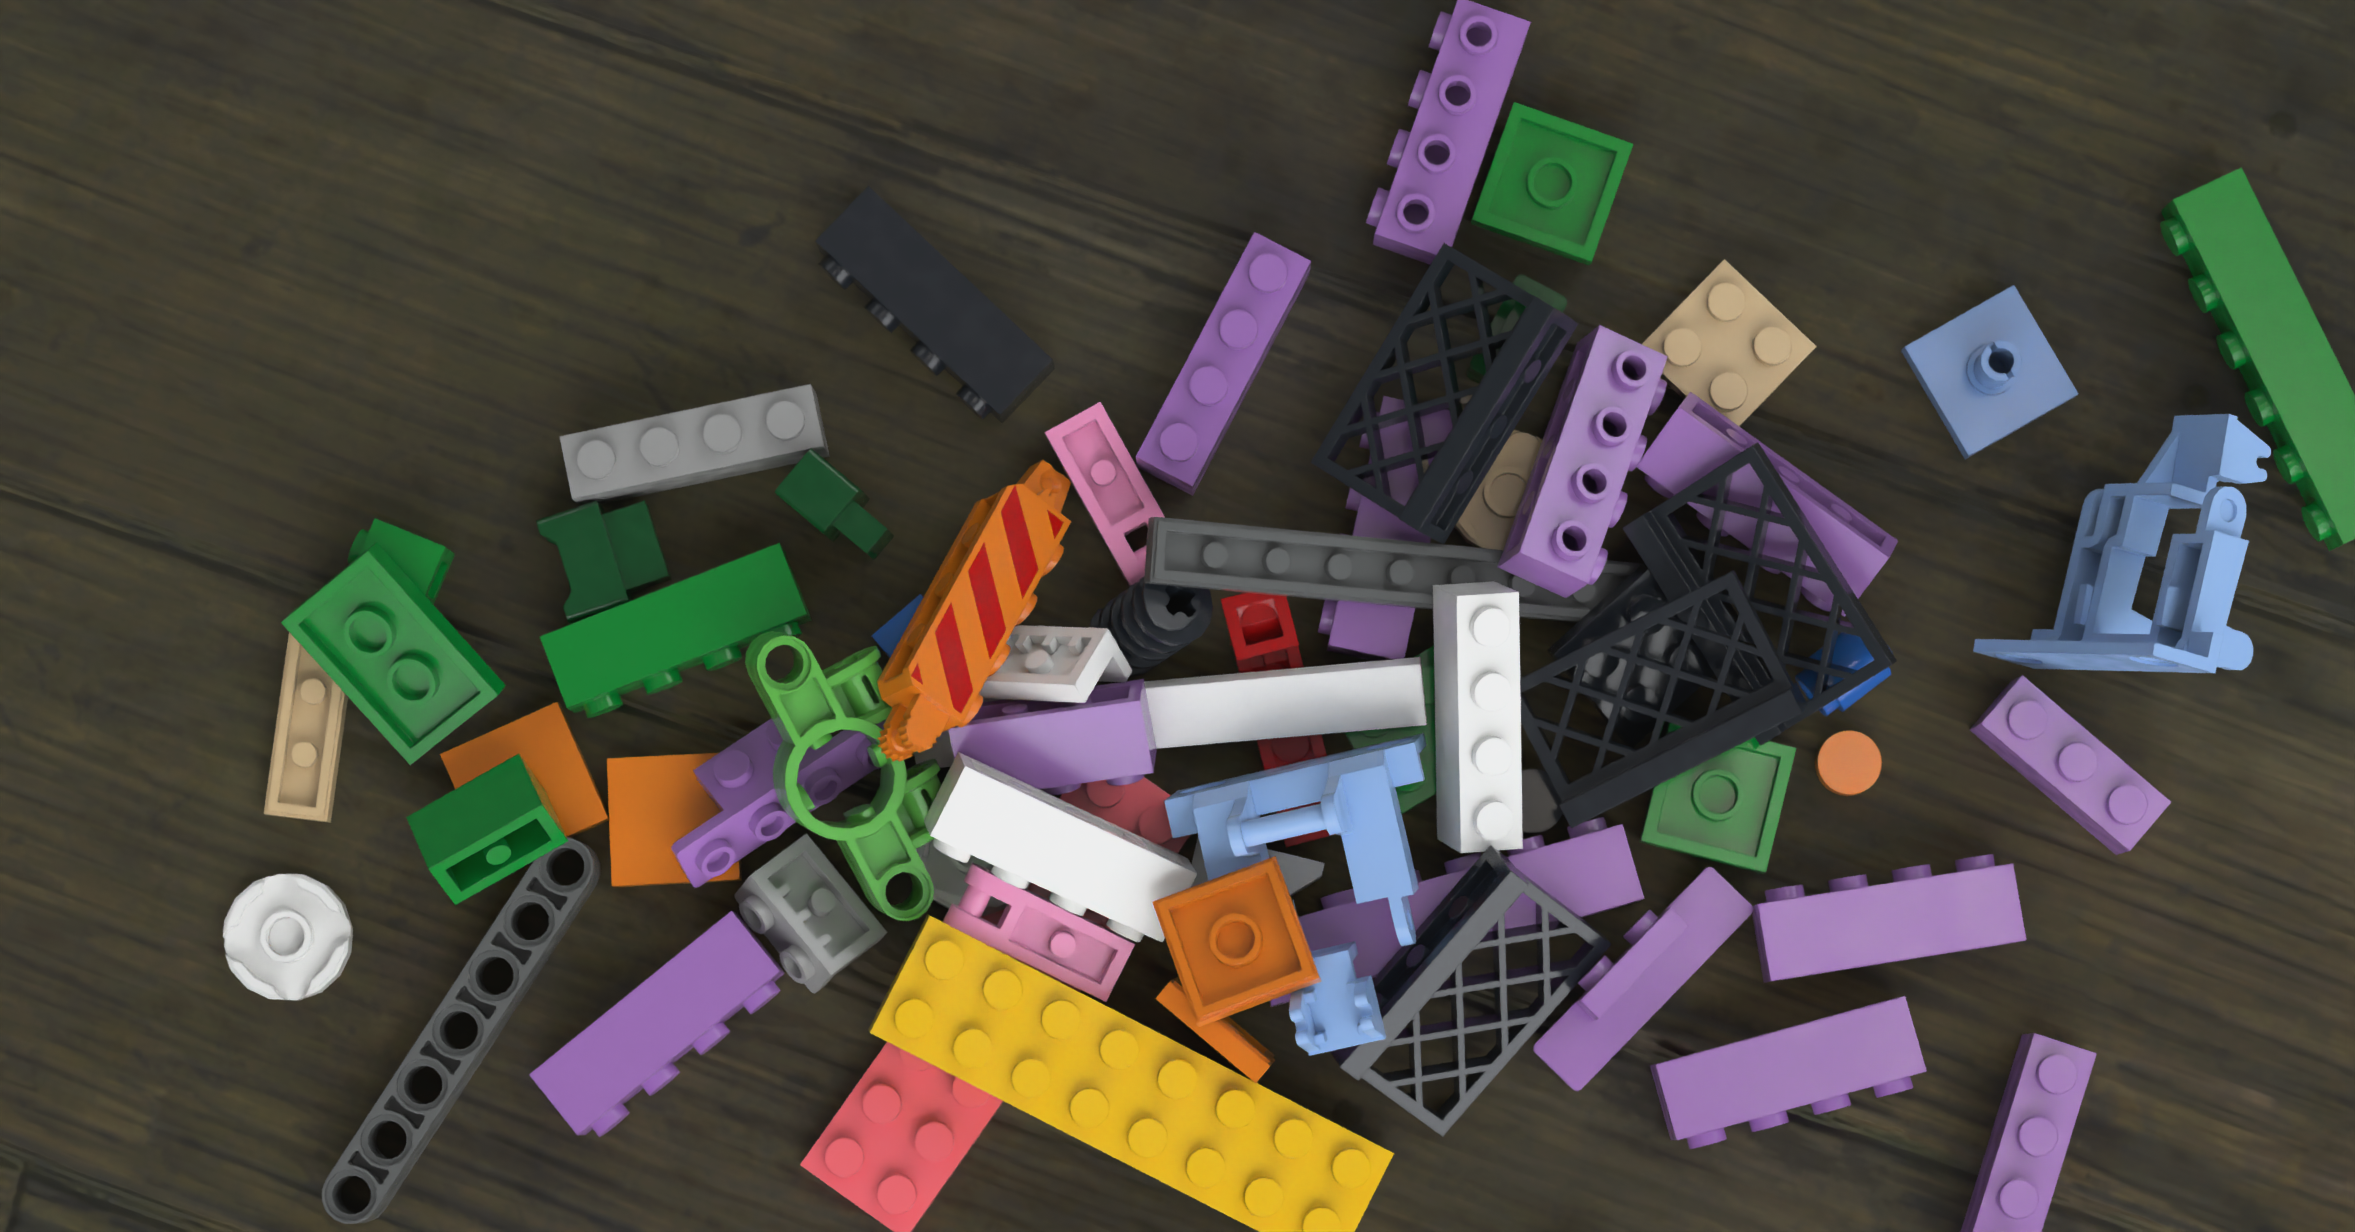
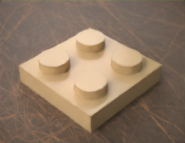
[1642,259,1816,427]

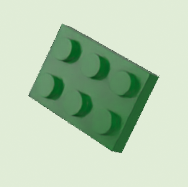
[281,542,506,765]

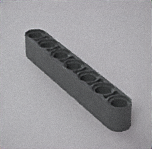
[322,838,601,1224]

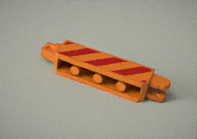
[877,460,1071,762]

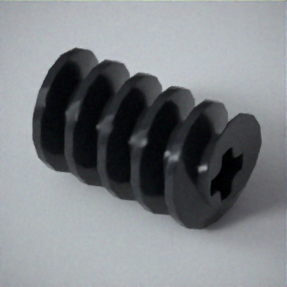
[1090,577,1213,677]

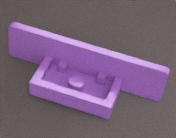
[671,718,886,888]
[1533,867,1753,1091]

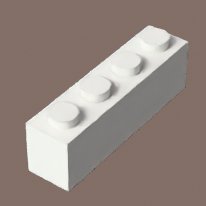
[1433,581,1523,853]
[924,752,1197,943]

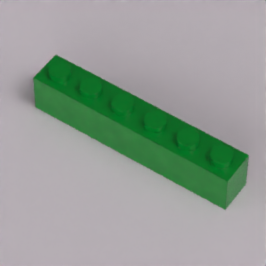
[2160,167,2355,551]

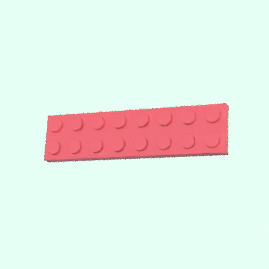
[800,777,1191,1232]

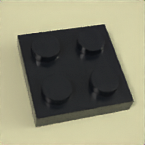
[1547,565,1715,747]

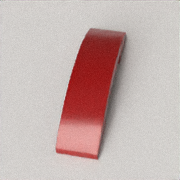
[1220,592,1335,847]

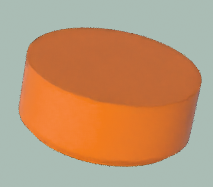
[1815,731,1882,796]

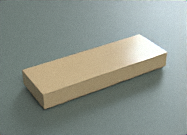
[264,632,348,823]

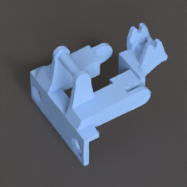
[1973,414,2271,673]
[1164,733,1427,1056]

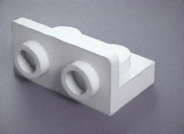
[979,625,1132,703]

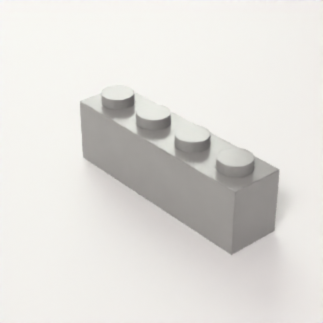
[559,384,829,506]

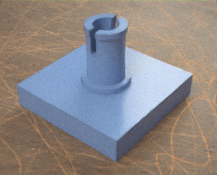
[1901,285,2078,459]

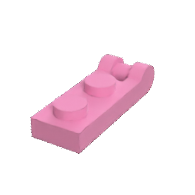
[1045,402,1165,587]
[943,863,1135,1002]

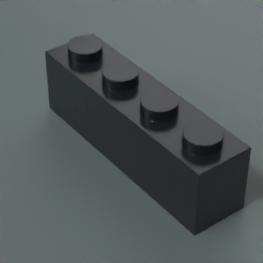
[816,186,1055,423]

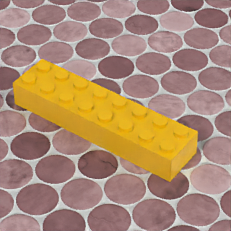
[868,914,1394,1232]

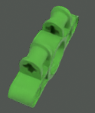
[745,631,942,921]

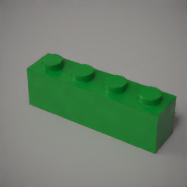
[539,543,812,718]

